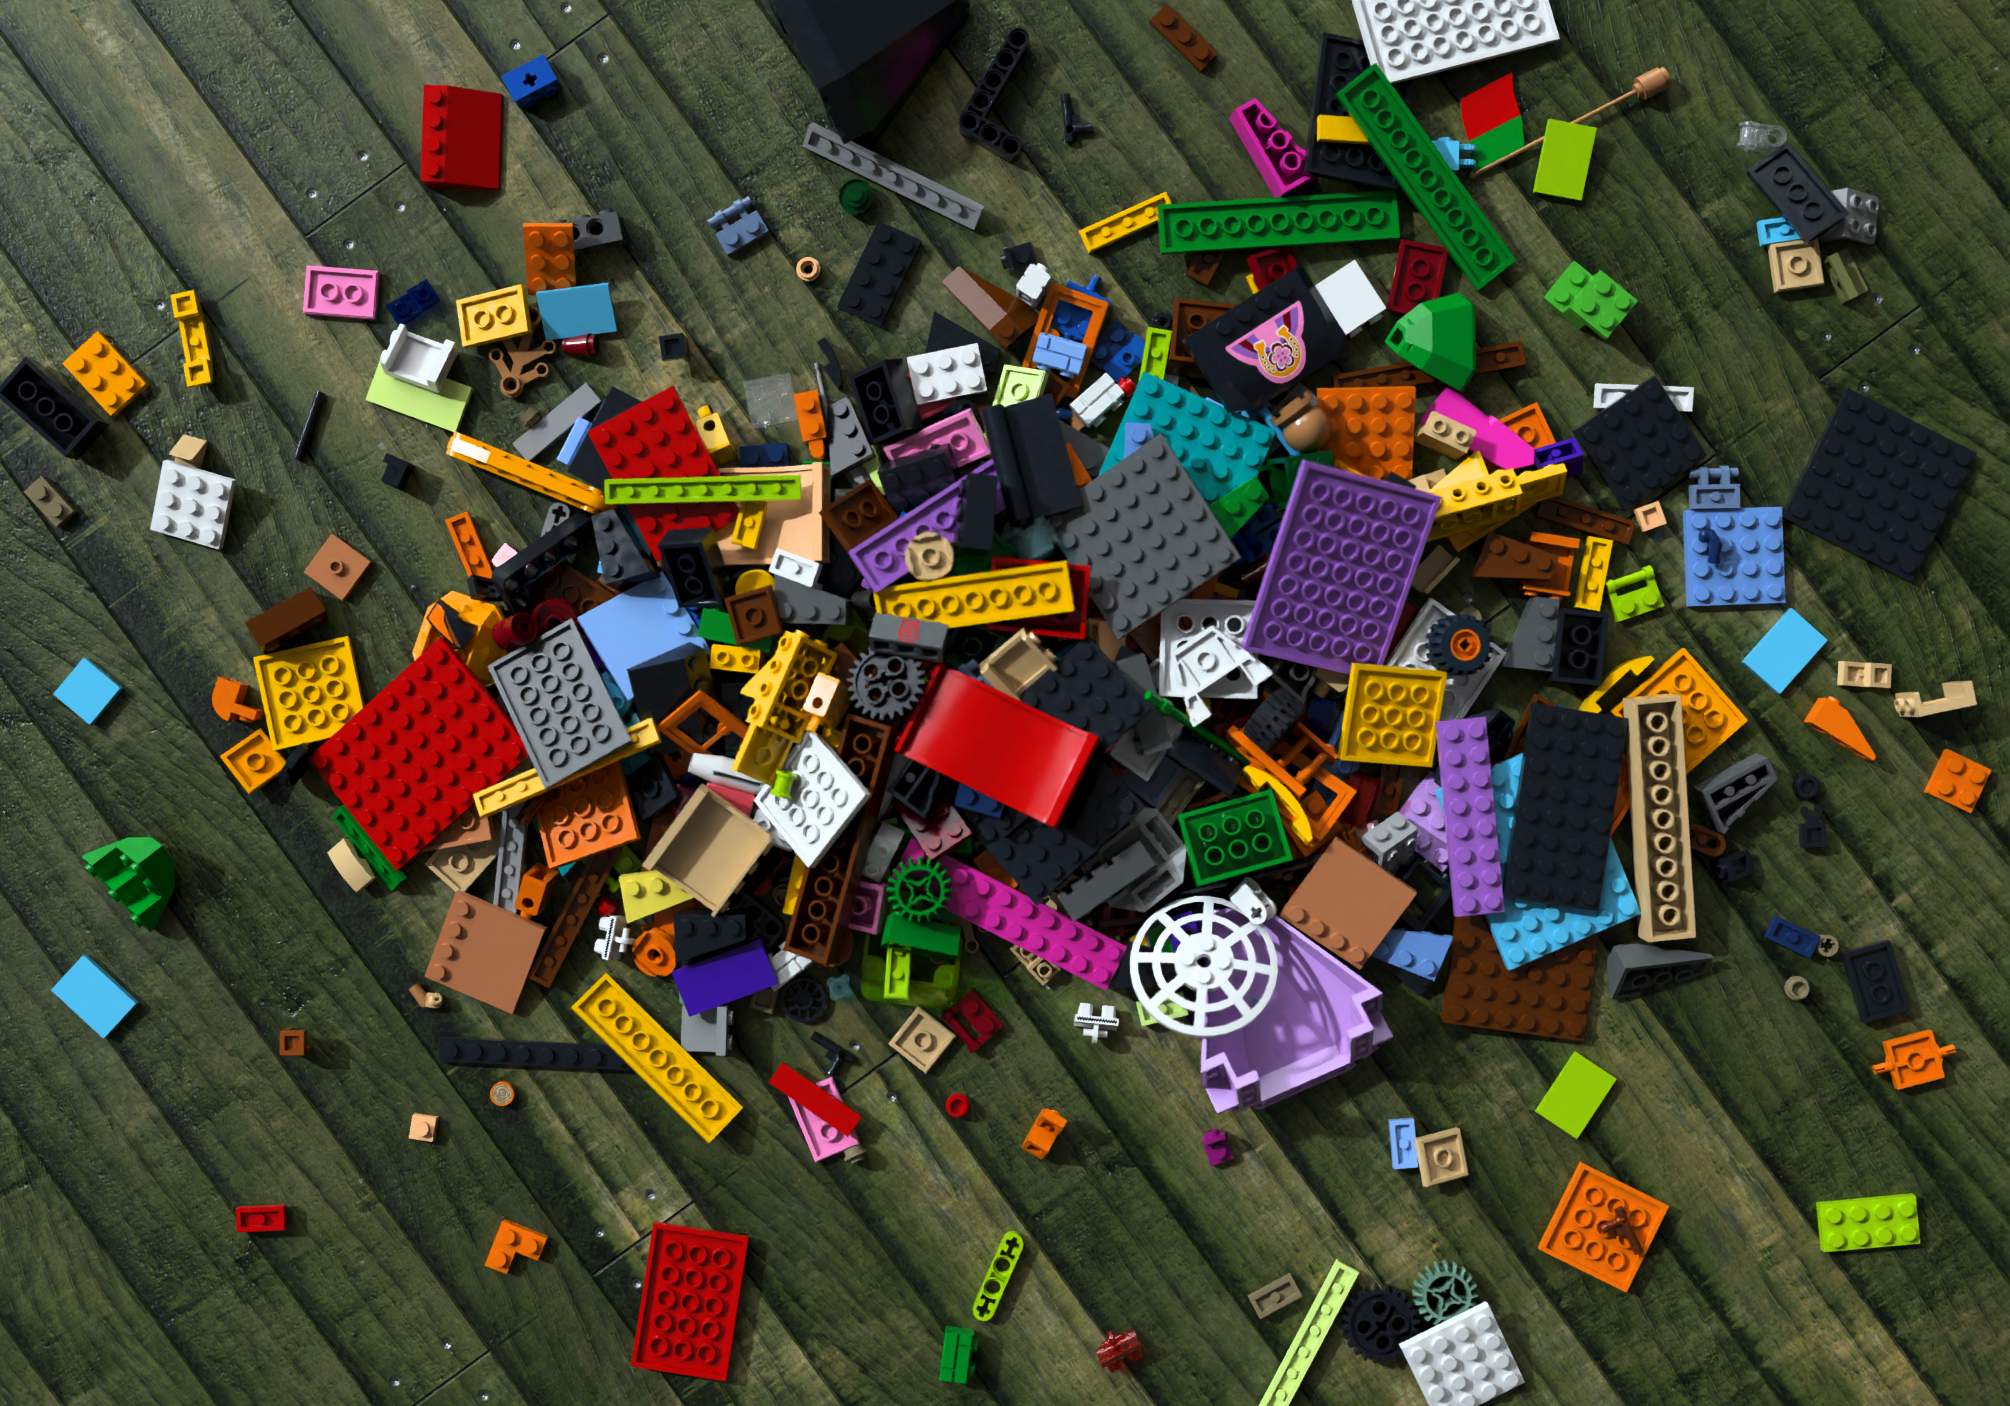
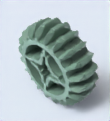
[1412,1260,1478,1326]

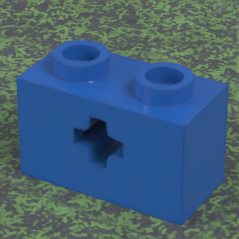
[501,54,562,108]

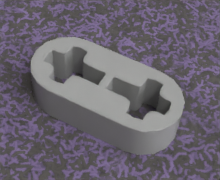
[541,502,572,537]

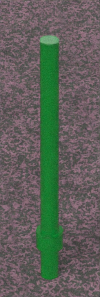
[1144,691,1251,766]

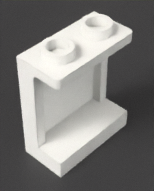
[1315,260,1386,338]
[380,324,458,393]

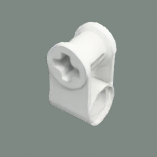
[1229,877,1277,924]

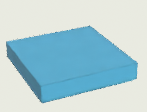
[53,657,123,725]

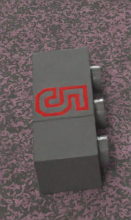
[869,613,949,663]

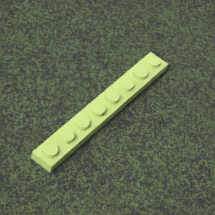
[1259,1259,1359,1406]

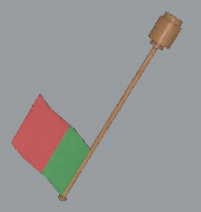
[1460,67,1671,180]

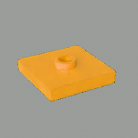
[220,728,286,795]

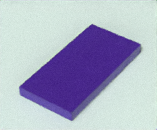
[671,937,779,1017]

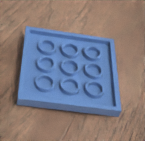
[1683,507,1786,607]

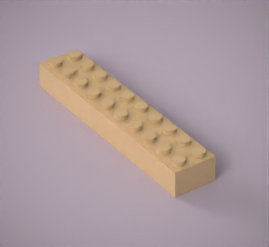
[1623,693,1696,942]

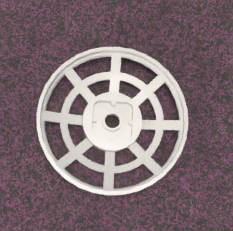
[1130,896,1278,1038]

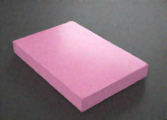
[303,265,381,320]
[788,1076,860,1163]

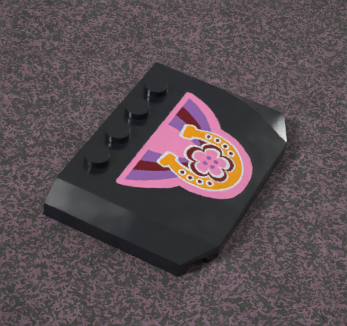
[1182,265,1346,413]

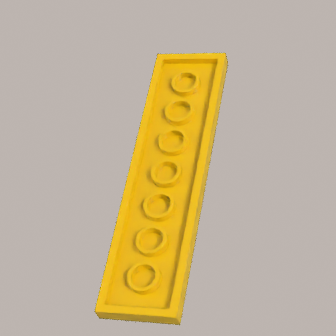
[873,560,1075,628]
[571,973,743,1144]

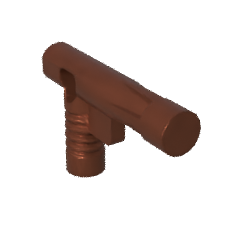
[1599,1206,1643,1255]

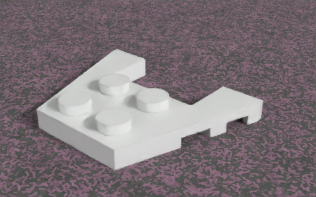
[1171,625,1273,727]

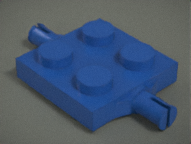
[1050,274,1112,342]

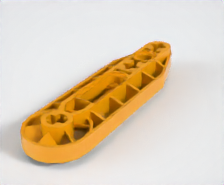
[446,432,619,514]

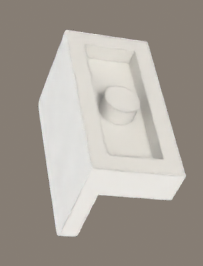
[769,548,823,590]

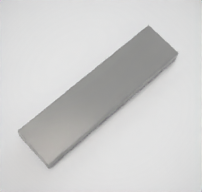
[512,383,602,462]

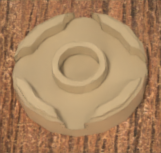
[905,532,954,581]

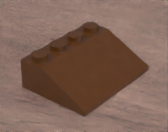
[1167,298,1236,379]

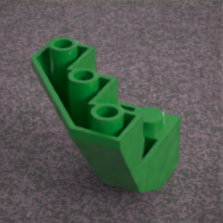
[1384,293,1476,392]
[82,837,175,932]

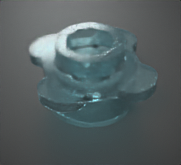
[827,974,853,1001]

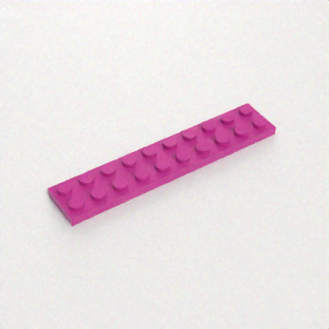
[891,837,1127,990]

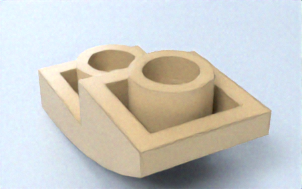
[327,838,376,893]
[1009,944,1061,986]

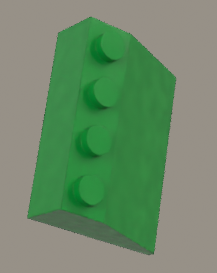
[1177,789,1293,887]

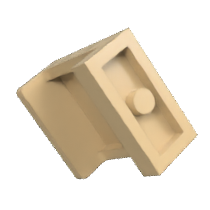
[1414,411,1476,460]
[979,627,1058,701]
[1894,681,1977,717]

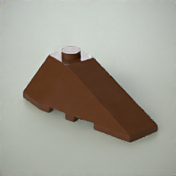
[941,266,1039,353]

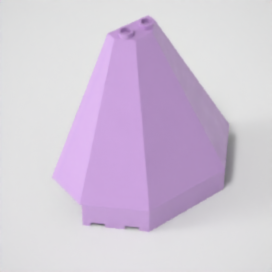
[1201,907,1393,1114]

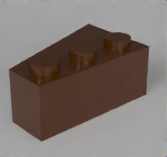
[1471,531,1559,582]
[245,586,327,655]

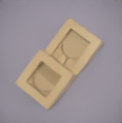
[1837,661,1892,688]

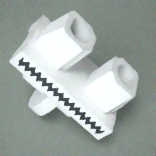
[594,915,635,960]
[1074,1003,1119,1044]

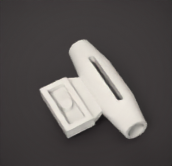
[688,753,766,817]

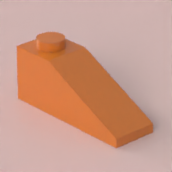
[1803,696,1876,761]

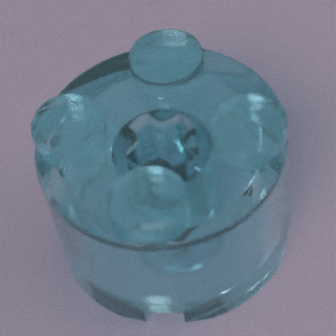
[1007,516,1064,561]

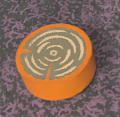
[490,1081,516,1106]

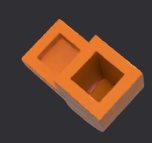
[212,677,265,723]
[1021,1108,1067,1160]

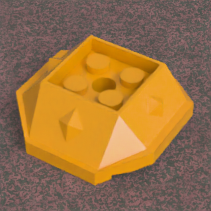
[412,591,512,689]

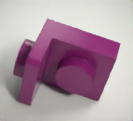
[1201,1128,1233,1166]

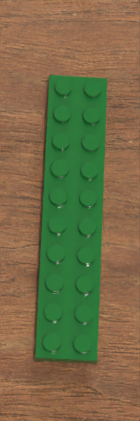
[1335,63,1516,290]
[1157,190,1400,255]

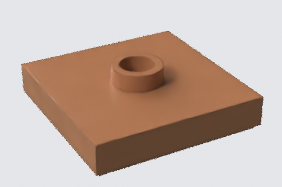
[304,534,373,601]

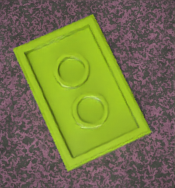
[1533,119,1597,201]
[1535,1051,1617,1139]

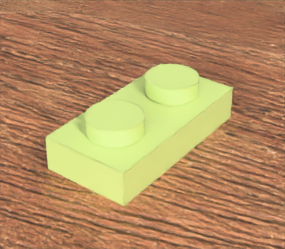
[1136,991,1189,1026]

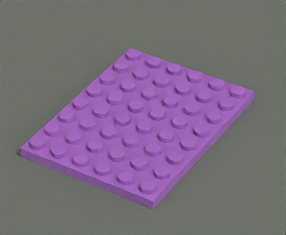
[1241,460,1442,675]

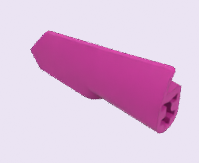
[1420,386,1534,470]

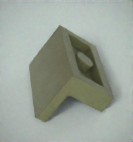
[1821,248,1868,304]

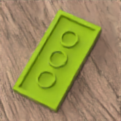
[1816,1193,1921,1252]

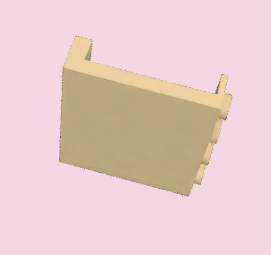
[642,783,774,917]

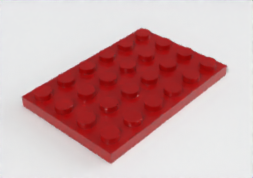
[587,386,740,562]
[631,1221,749,1381]

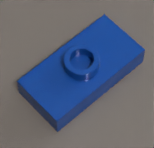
[1102,334,1145,384]

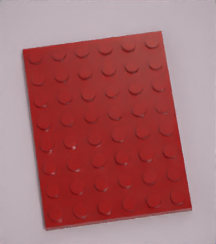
[308,637,529,871]

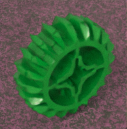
[887,856,953,923]

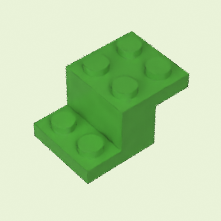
[1542,261,1638,340]

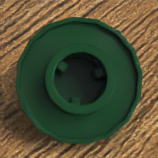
[838,179,874,216]

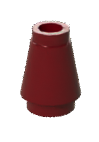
[562,333,600,357]

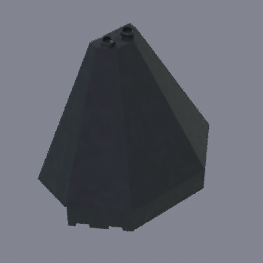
[768,0,970,145]

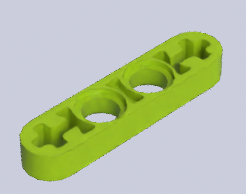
[973,1231,1024,1321]

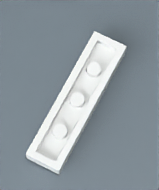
[1593,383,1694,412]

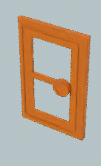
[1022,282,1110,399]
[657,690,749,755]
[1237,741,1357,842]

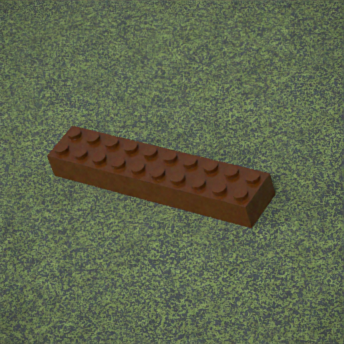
[783,713,902,965]

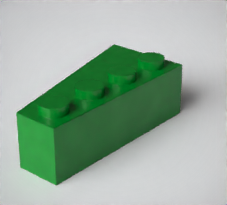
[1209,476,1269,539]

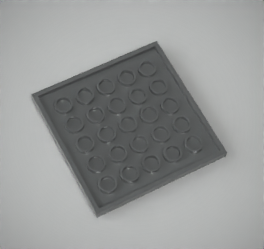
[1041,433,1242,640]

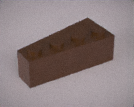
[829,640,909,726]

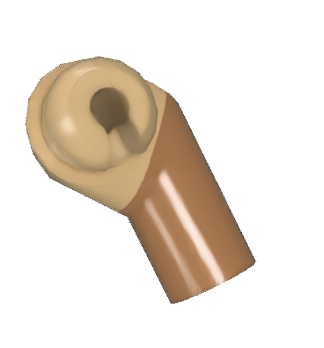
[409,983,443,1009]

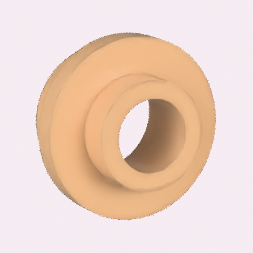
[796,257,821,282]

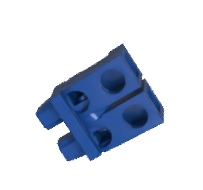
[1231,504,1282,566]

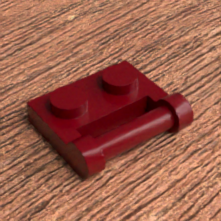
[940,988,1004,1054]

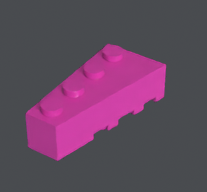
[1229,98,1319,197]

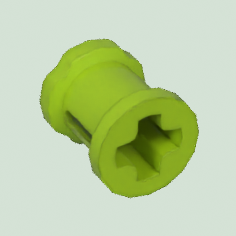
[770,769,798,799]

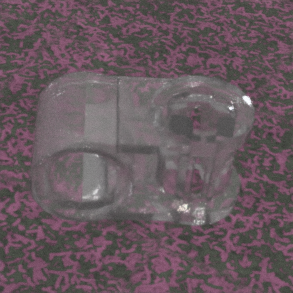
[1736,121,1787,153]

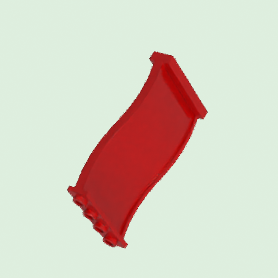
[894,662,1100,830]

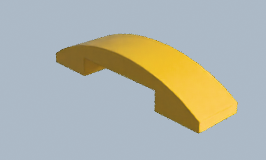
[170,290,213,388]
[1579,656,1655,713]
[1243,766,1312,847]

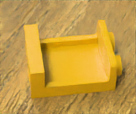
[709,644,767,674]

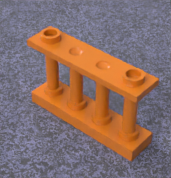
[1224,692,1339,802]

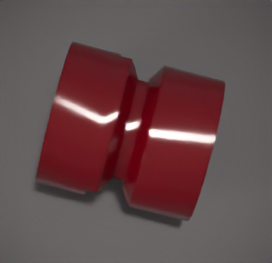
[492,612,538,650]

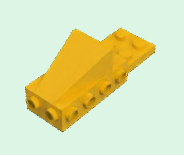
[1426,450,1567,542]
[731,630,838,787]

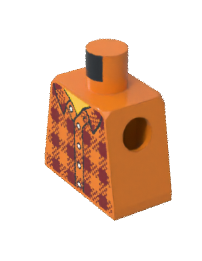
[514,862,560,921]

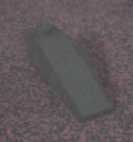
[1607,944,1713,999]

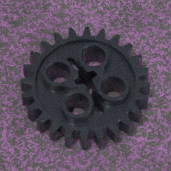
[847,647,927,723]
[1340,1283,1420,1364]

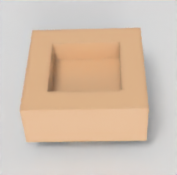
[1634,501,1667,532]
[409,1113,438,1142]

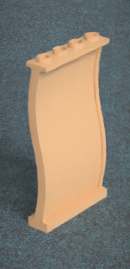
[656,462,830,569]

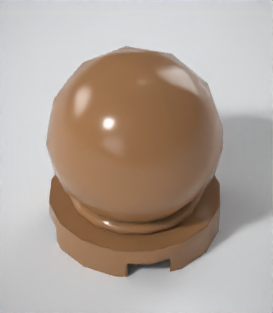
[1269,390,1331,454]

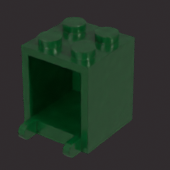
[1257,450,1335,508]

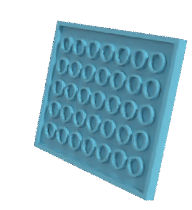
[1434,753,1641,970]

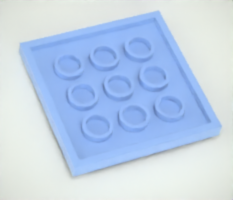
[577,571,711,702]

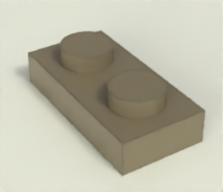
[24,476,77,528]
[1248,1273,1302,1319]

